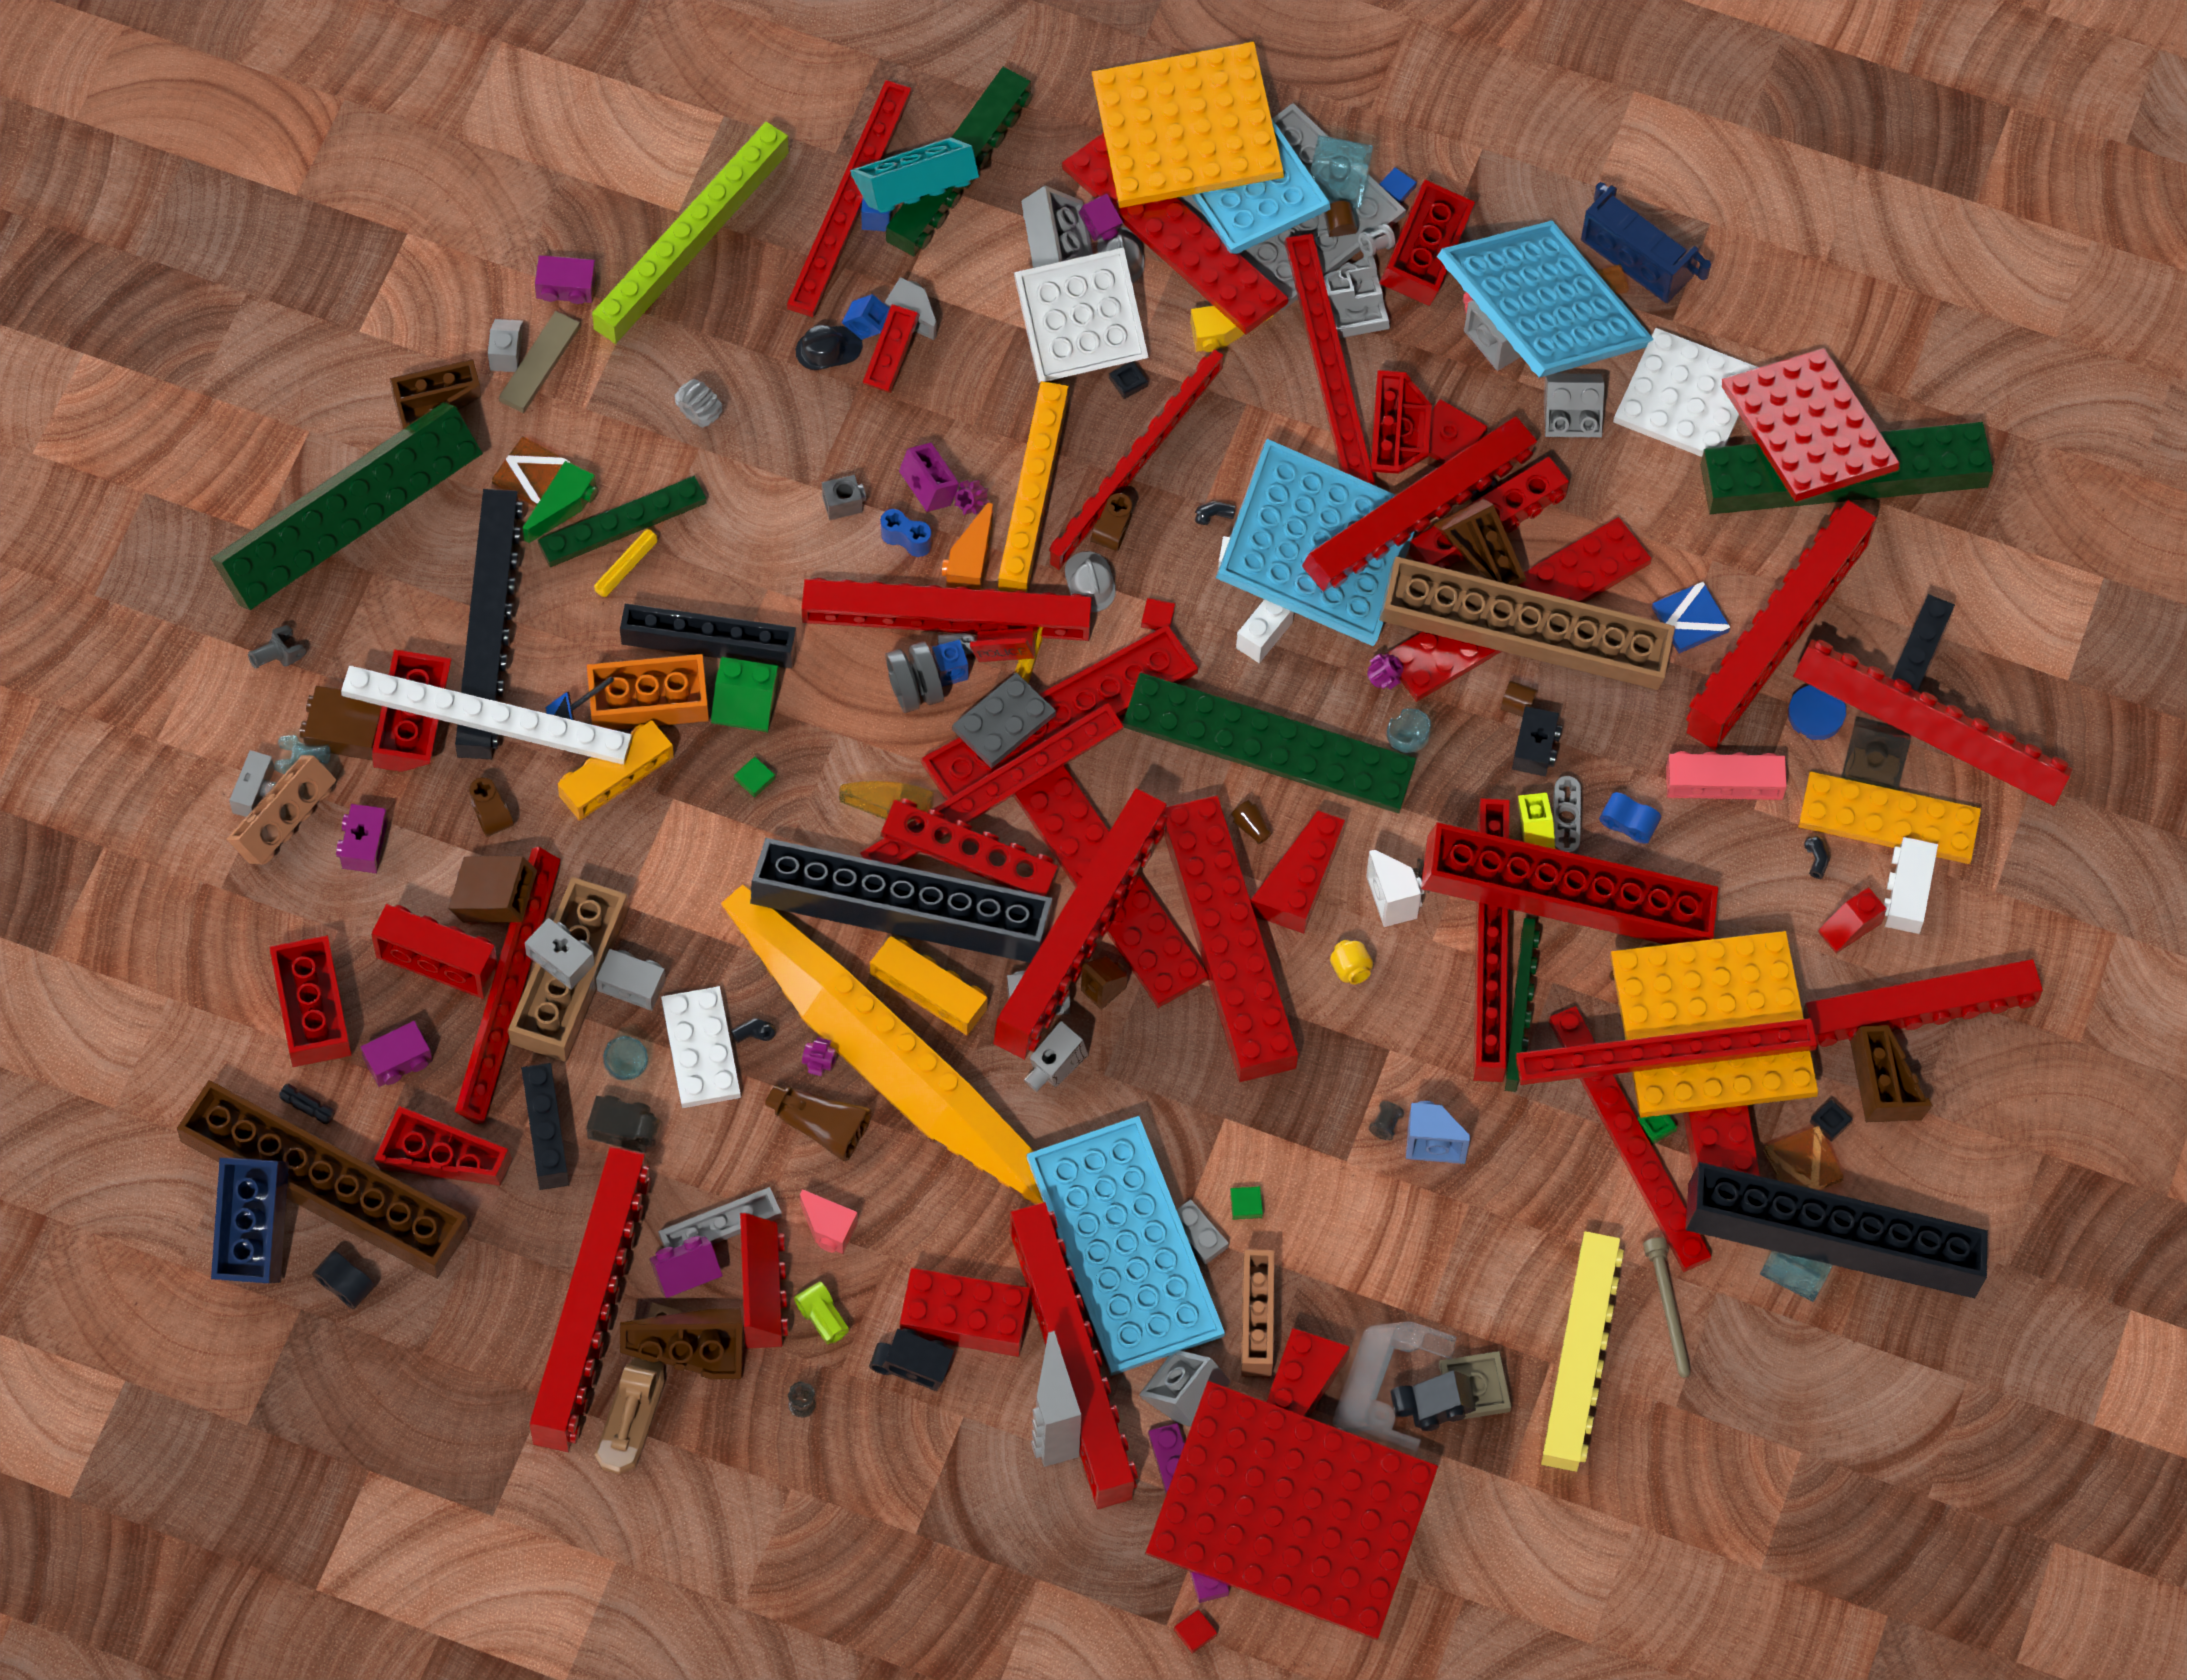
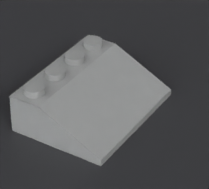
[1031,1331,1081,1467]

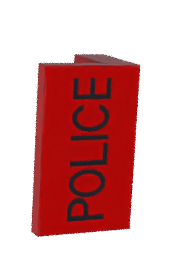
[970,628,1036,662]

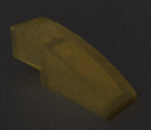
[839,781,934,820]

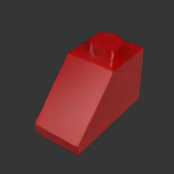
[1818,887,1887,954]

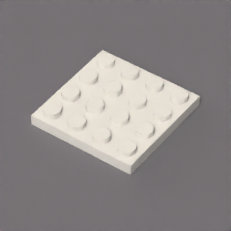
[1014,247,1149,383]
[1613,328,1759,457]

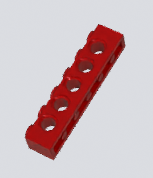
[1409,456,1569,569]
[880,798,1058,896]

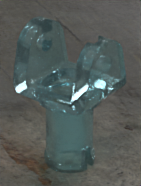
[274,735,330,774]

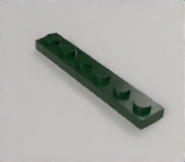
[538,476,707,568]
[1504,918,1540,1092]

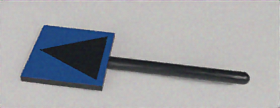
[545,677,614,720]

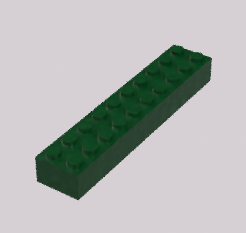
[210,402,483,610]
[1700,422,1993,515]

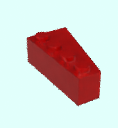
[1250,811,1345,934]
[374,1106,513,1186]
[1267,1328,1350,1417]

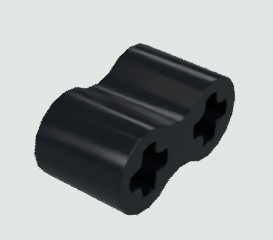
[312,1251,375,1309]

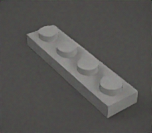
[658,1187,782,1249]

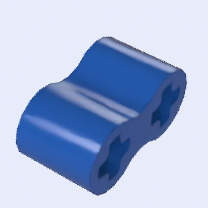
[880,509,931,557]
[1599,792,1661,844]

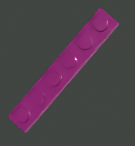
[1148,1423,1229,1603]

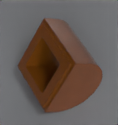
[1324,201,1357,237]
[1501,681,1538,717]

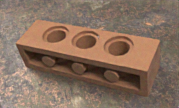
[226,755,336,865]
[1241,1249,1274,1377]

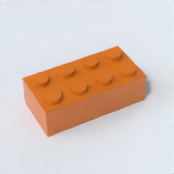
[587,654,709,730]

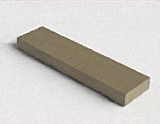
[499,311,580,413]

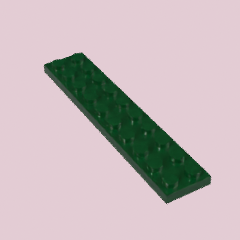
[1122,672,1416,814]

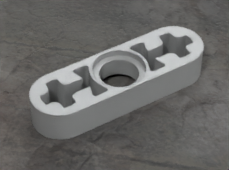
[1553,776,1581,854]

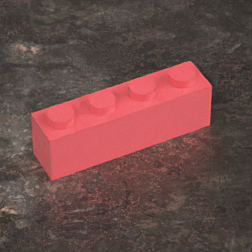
[1666,751,1786,800]

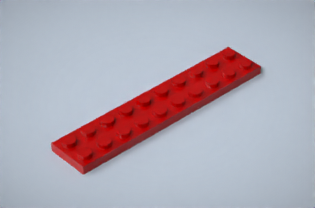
[1062,132,1288,335]
[1385,516,1652,702]
[921,624,1198,800]
[1013,766,1208,1008]

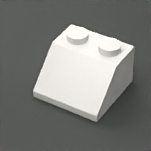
[1366,850,1424,927]

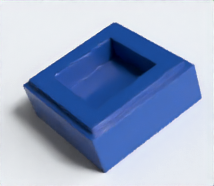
[1379,167,1417,204]

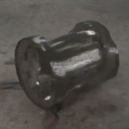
[1369,1101,1404,1140]
[788,1382,816,1418]

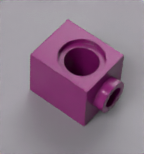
[1079,194,1123,242]

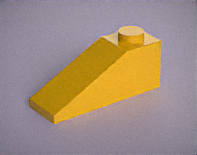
[1190,306,1274,352]

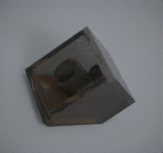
[1841,716,1912,790]

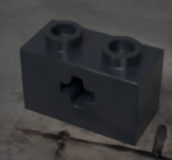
[1512,706,1562,777]

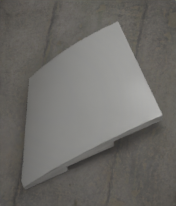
[1324,255,1390,338]

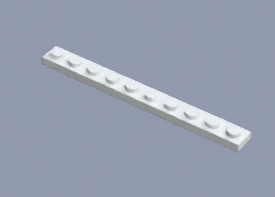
[341,666,632,765]

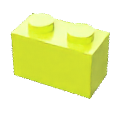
[1518,793,1555,849]

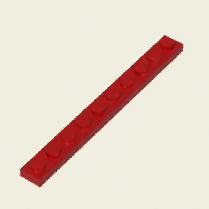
[787,80,912,317]
[1284,233,1375,485]
[1049,349,1224,570]
[860,703,1124,865]
[454,846,561,1124]
[1548,1006,1712,1272]
[1516,1018,1817,1085]

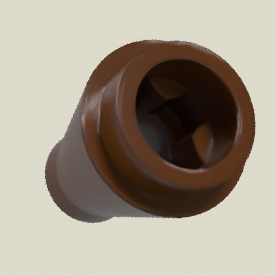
[1231,800,1272,845]

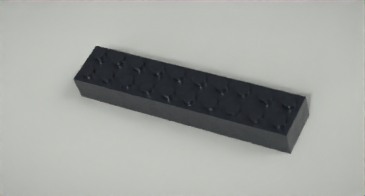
[750,838,1052,963]
[1686,1162,1988,1299]

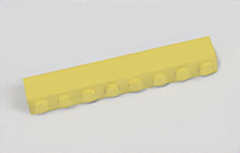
[1541,1231,1624,1472]

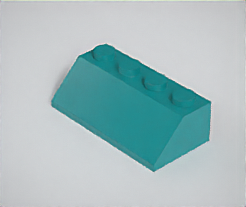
[850,137,979,212]

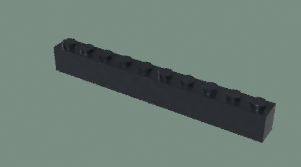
[455,489,524,760]

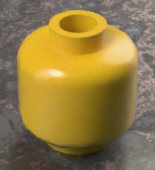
[1330,940,1373,985]

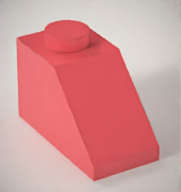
[800,1189,858,1254]

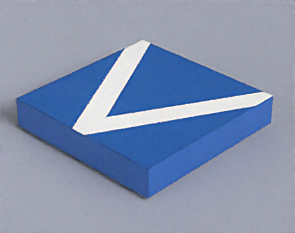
[1652,582,1730,654]

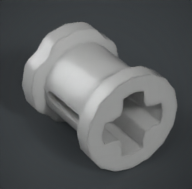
[1358,224,1395,257]

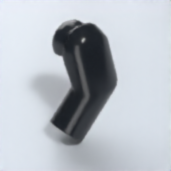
[1195,501,1236,525]
[1804,836,1831,879]
[731,1018,776,1043]

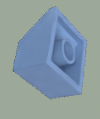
[1406,1101,1470,1164]

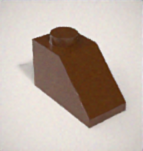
[1081,956,1127,1010]

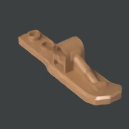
[594,1303,681,1475]

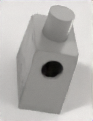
[1024,1021,1088,1092]

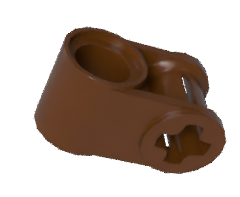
[1090,493,1132,551]
[469,777,514,837]

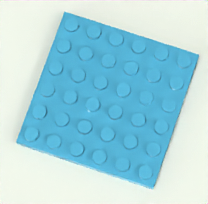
[1437,221,1654,378]
[1216,439,1414,646]

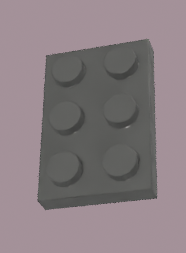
[952,673,1056,769]

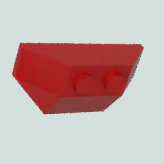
[1371,370,1432,474]

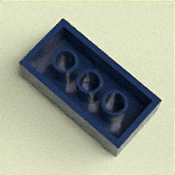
[211,1158,289,1284]

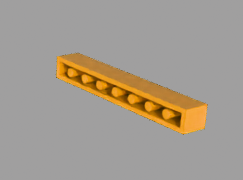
[998,381,1069,593]

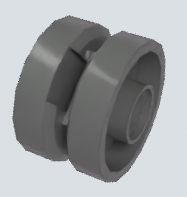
[885,641,944,713]

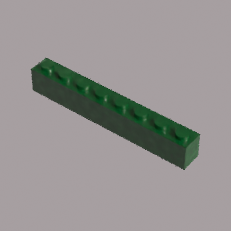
[886,66,1033,257]

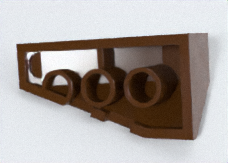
[620,1308,743,1379]

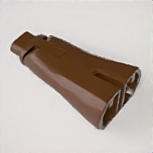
[765,1085,872,1161]

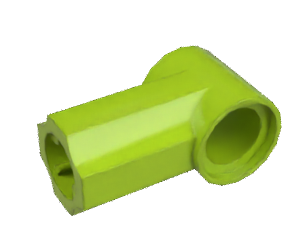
[794,1281,849,1345]

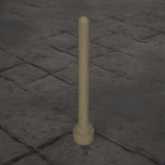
[1643,1237,1690,1378]

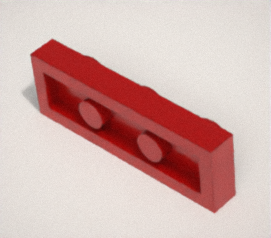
[863,304,920,393]

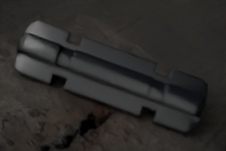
[279,1084,335,1124]

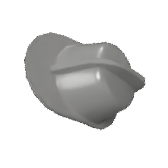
[1097,227,1144,283]
[1065,551,1115,612]

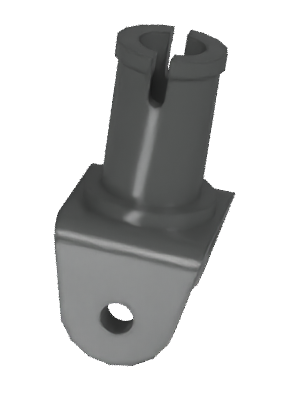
[248,625,306,669]

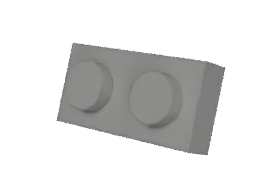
[1177,1200,1229,1265]

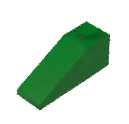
[523,461,598,543]

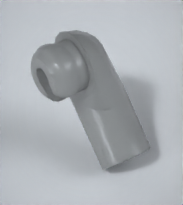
[938,633,976,655]

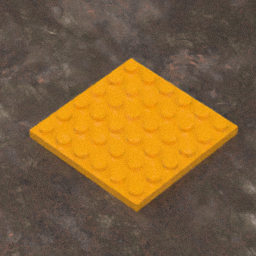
[1092,42,1284,208]
[1610,931,1818,1118]

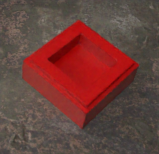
[1141,598,1175,630]
[1174,1609,1217,1654]

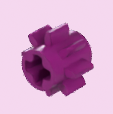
[954,480,990,515]
[1367,653,1403,690]
[802,1037,837,1076]

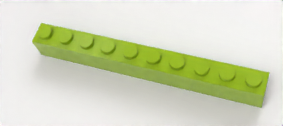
[592,122,789,344]

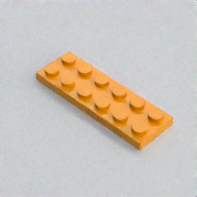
[1798,772,1981,864]

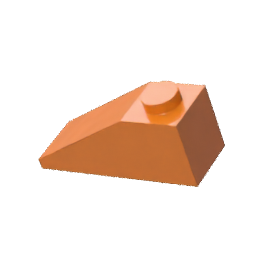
[942,503,993,590]

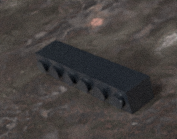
[620,604,797,668]

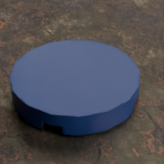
[1788,685,1846,740]

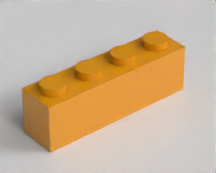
[557,720,674,821]
[870,936,988,1036]

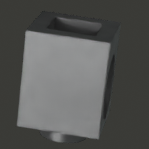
[822,475,866,520]

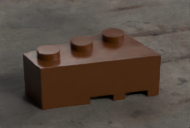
[390,359,481,430]
[1433,499,1527,586]
[1850,1025,1933,1123]

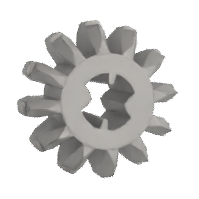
[675,379,723,428]

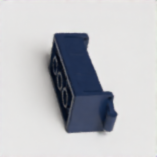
[1581,182,1711,304]

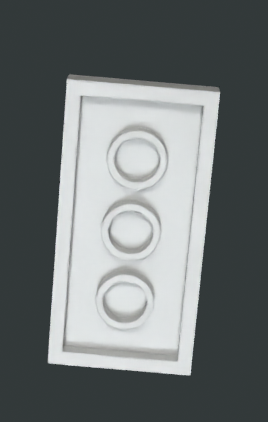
[661,986,741,1108]

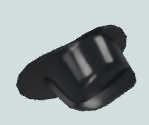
[795,325,862,370]

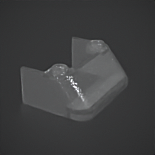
[1333,1321,1457,1458]

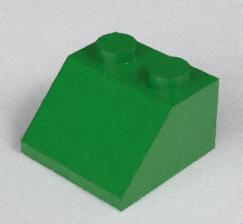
[711,657,779,732]

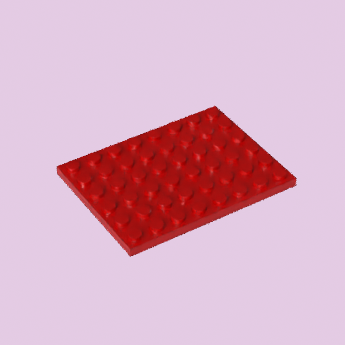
[1145,1381,1438,1640]

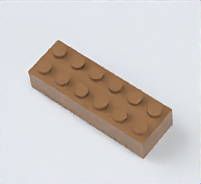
[508,877,629,1062]

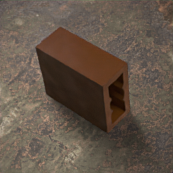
[300,685,382,761]
[448,856,537,922]

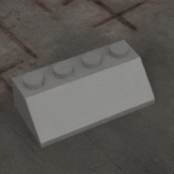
[1021,186,1093,268]

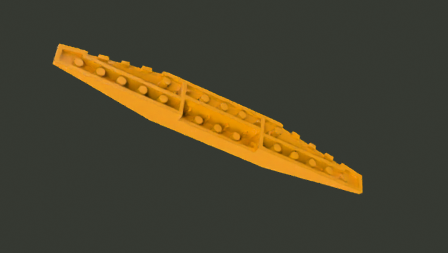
[721,884,1043,1205]

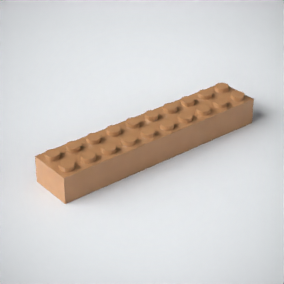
[1379,556,1675,690]

